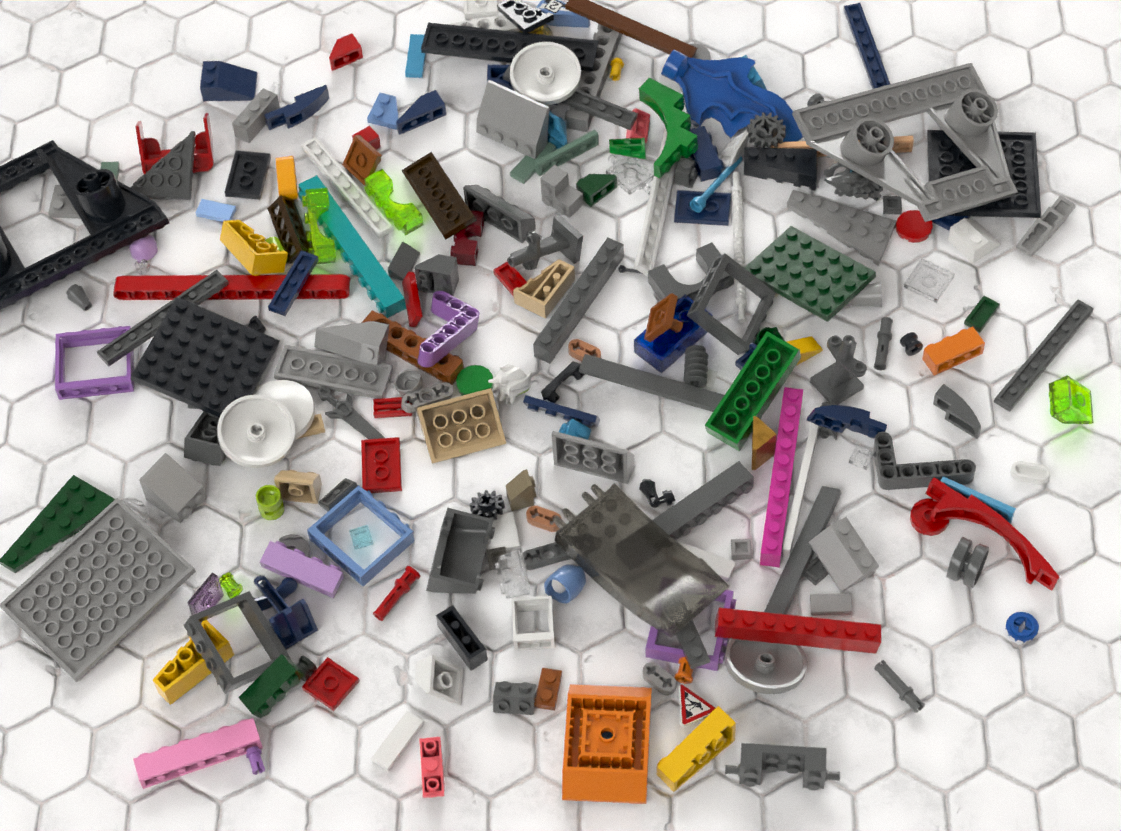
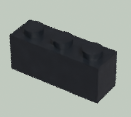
[436,605,488,671]

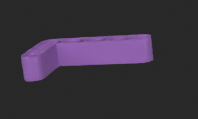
[418,291,480,367]

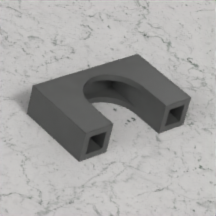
[648,242,734,311]

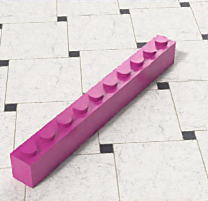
[760,387,803,568]

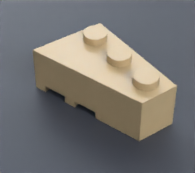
[513,259,575,319]

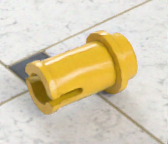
[609,58,624,81]

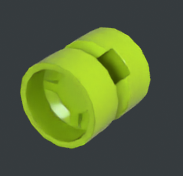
[256,485,284,520]

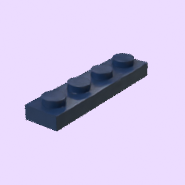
[268,251,318,316]
[523,395,600,428]

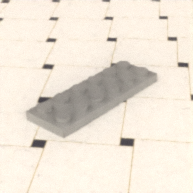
[274,345,393,399]

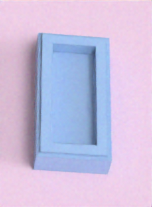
[195,199,236,222]

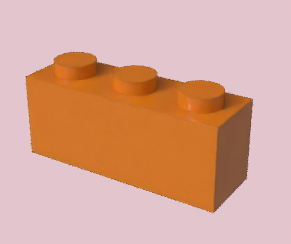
[922,327,985,376]

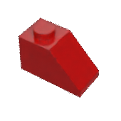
[329,33,363,71]

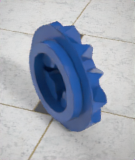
[1006,612,1039,643]

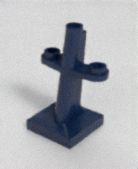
[254,575,318,650]

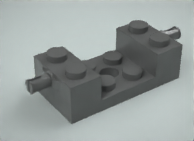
[725,743,840,791]

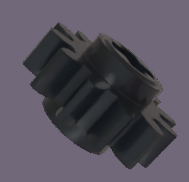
[469,490,505,520]

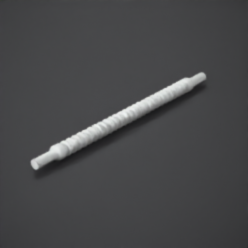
[731,171,747,323]

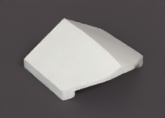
[718,131,749,167]

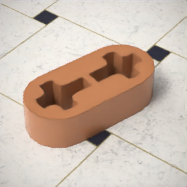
[568,339,601,362]
[526,506,562,532]

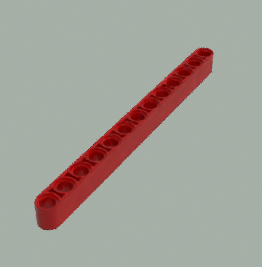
[113,274,351,300]

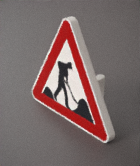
[678,684,716,727]

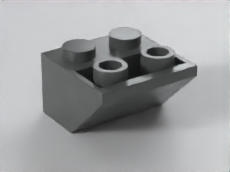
[415,254,459,296]

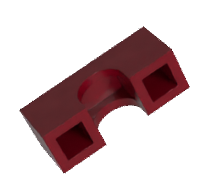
[450,210,485,266]

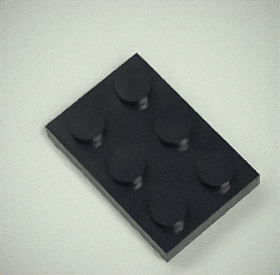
[224,150,271,200]

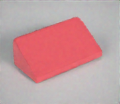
[626,108,650,143]

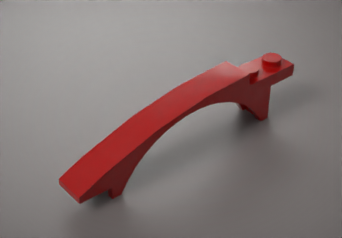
[925,477,1060,591]

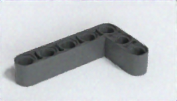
[873,432,976,490]

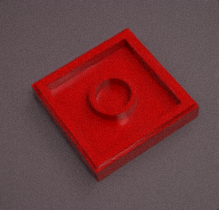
[302,657,360,711]

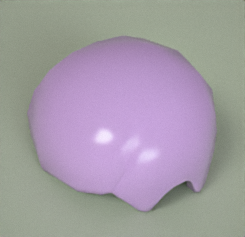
[129,235,158,261]

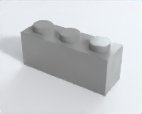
[232,88,280,143]

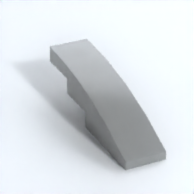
[1016,195,1076,257]

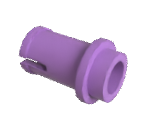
[246,746,266,775]

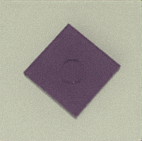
[187,572,224,623]

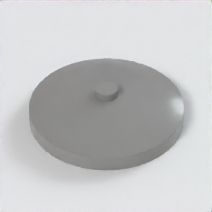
[725,639,807,694]

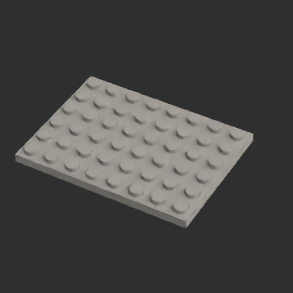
[0,498,196,682]

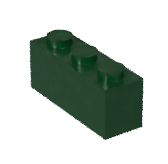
[238,654,304,718]

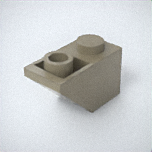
[505,469,537,511]

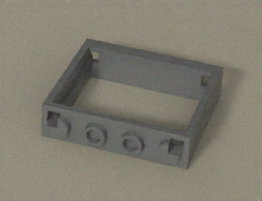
[687,253,775,355]
[183,591,291,694]

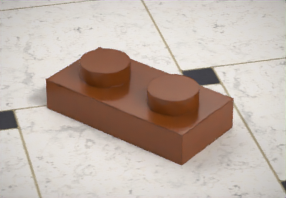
[535,668,562,711]

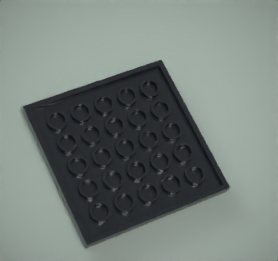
[927,130,1041,218]
[130,297,280,418]

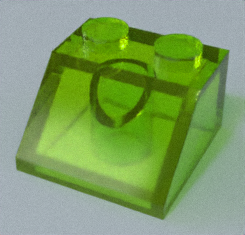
[1048,375,1094,424]

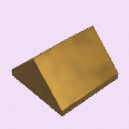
[751,417,777,470]

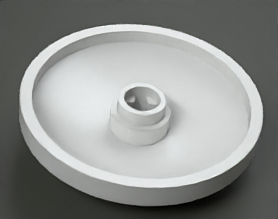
[510,42,581,105]
[253,380,315,440]
[217,395,295,468]

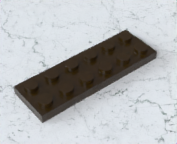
[401,152,477,240]

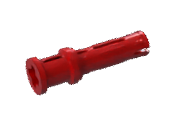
[373,566,421,621]

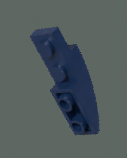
[264,85,329,130]
[806,405,887,439]

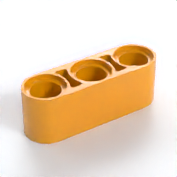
[275,156,298,200]

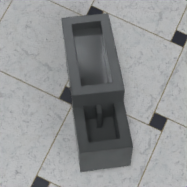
[933,384,981,439]

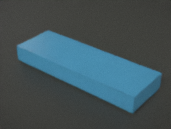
[405,34,426,78]

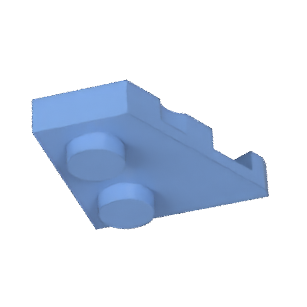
[367,93,399,130]

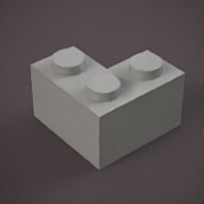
[540,165,583,218]

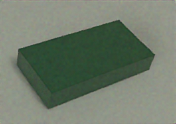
[964,295,1000,333]

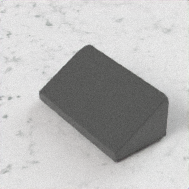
[388,242,420,281]
[318,478,358,512]

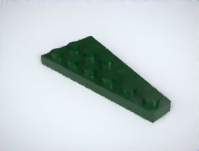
[0,475,115,573]

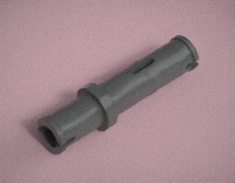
[874,317,893,371]
[874,660,925,713]

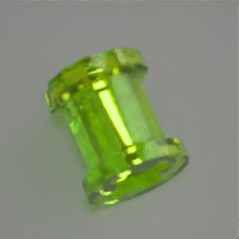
[217,572,243,599]

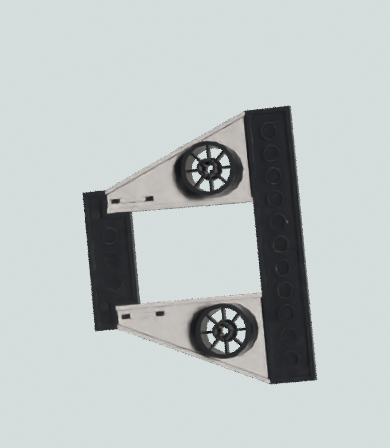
[0,140,170,310]

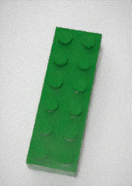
[704,332,801,451]

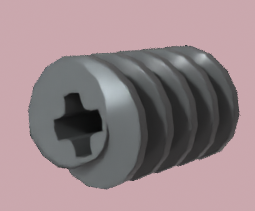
[684,345,708,387]

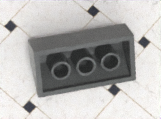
[463,185,536,243]

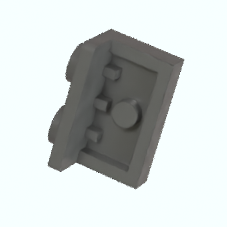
[493,681,537,715]

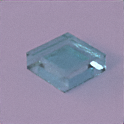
[349,525,374,550]

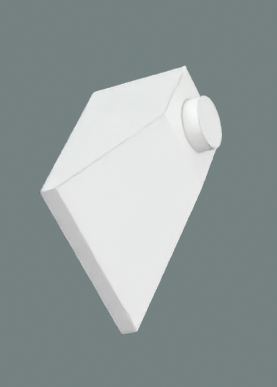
[415,655,463,706]

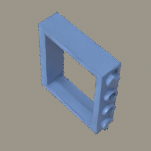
[307,485,414,587]

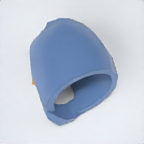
[544,564,586,604]

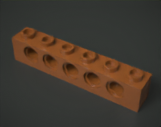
[361,310,464,385]

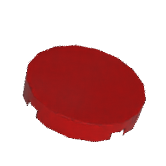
[896,210,933,243]
[910,498,949,536]

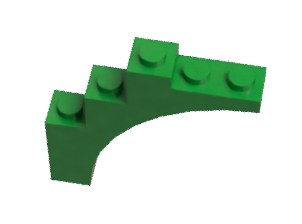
[639,78,698,178]

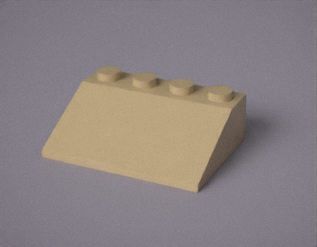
[416,388,506,464]

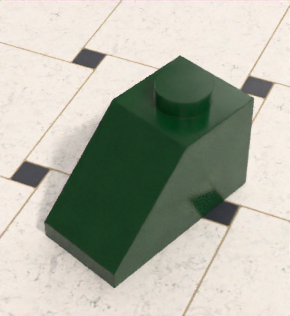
[576,174,617,207]

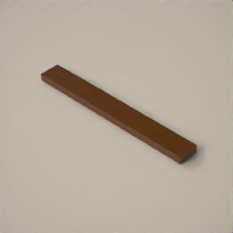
[565,0,697,58]

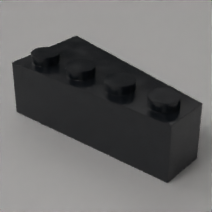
[744,147,817,191]

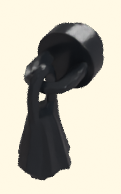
[639,479,675,508]

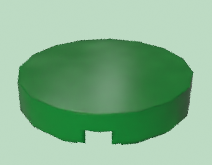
[456,365,494,396]

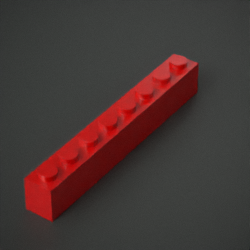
[714,608,881,654]

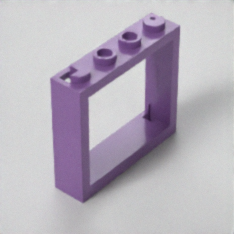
[55,326,134,400]
[645,578,737,671]

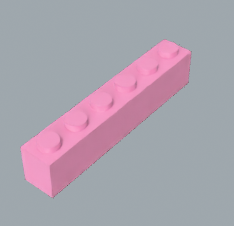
[133,718,263,789]

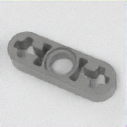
[401,382,453,413]

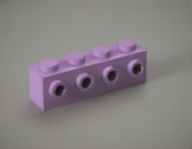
[260,541,344,598]

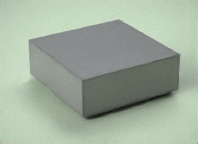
[731,539,752,560]

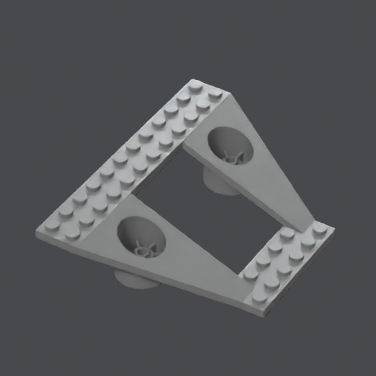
[792,62,1018,222]

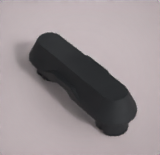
[541,361,585,403]

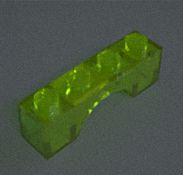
[364,169,424,235]
[302,188,336,264]

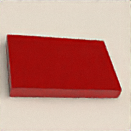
[361,437,402,493]

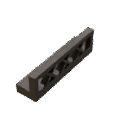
[267,195,315,264]

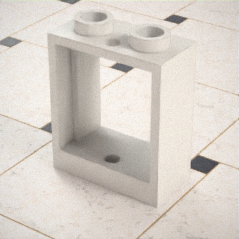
[511,595,555,651]

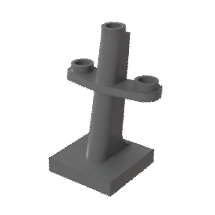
[507,214,583,270]
[810,335,867,405]

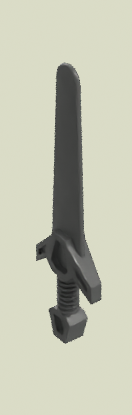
[317,386,385,439]

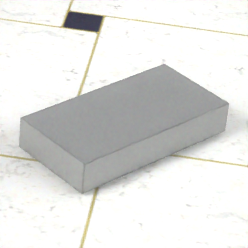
[810,593,852,615]

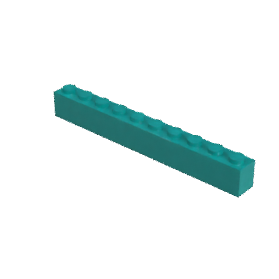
[298,175,406,318]

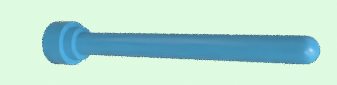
[690,156,743,212]

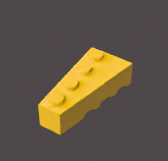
[220,220,288,276]
[153,620,234,705]
[657,706,736,792]

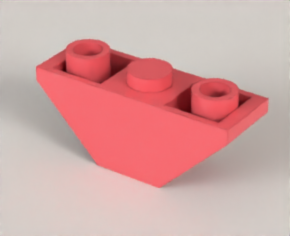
[419,737,445,798]

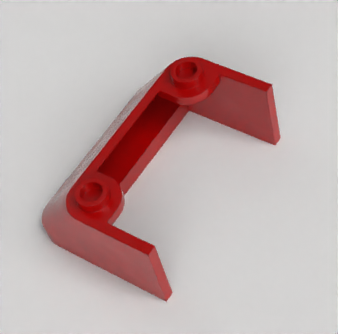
[135,113,214,175]

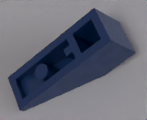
[396,90,446,135]

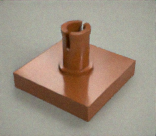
[342,135,382,185]
[644,293,683,342]

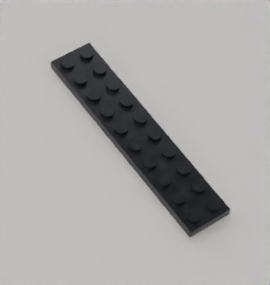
[421,22,599,72]

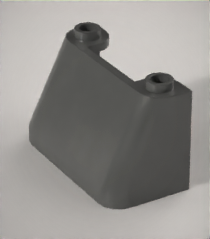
[426,507,495,594]

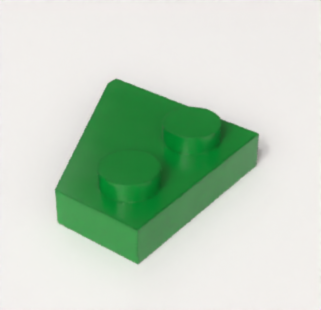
[609,138,646,159]

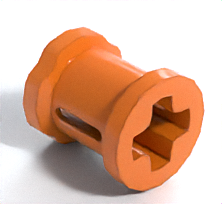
[675,657,693,684]

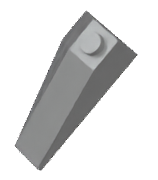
[314,321,389,365]

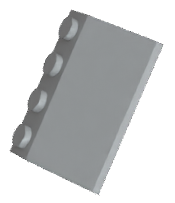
[476,80,549,159]
[552,431,635,484]

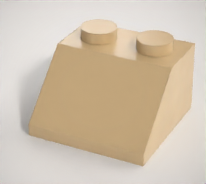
[274,470,322,504]

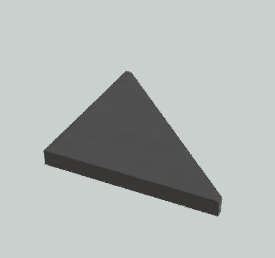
[130,131,196,200]

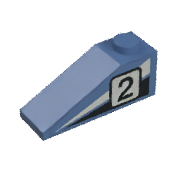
[536,0,590,28]

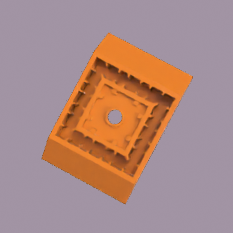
[562,684,652,804]

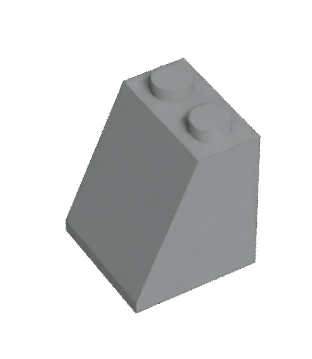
[139,453,206,523]

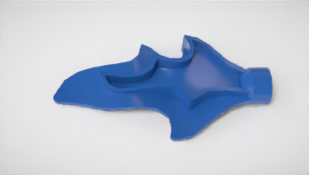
[661,49,803,142]

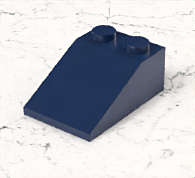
[200,61,258,101]

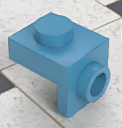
[559,419,592,440]

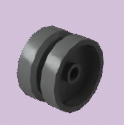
[946,537,990,588]

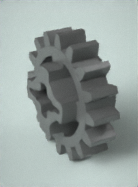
[747,113,786,148]

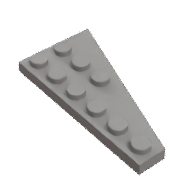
[787,190,896,266]

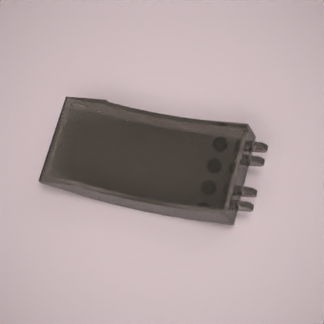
[553,483,730,638]

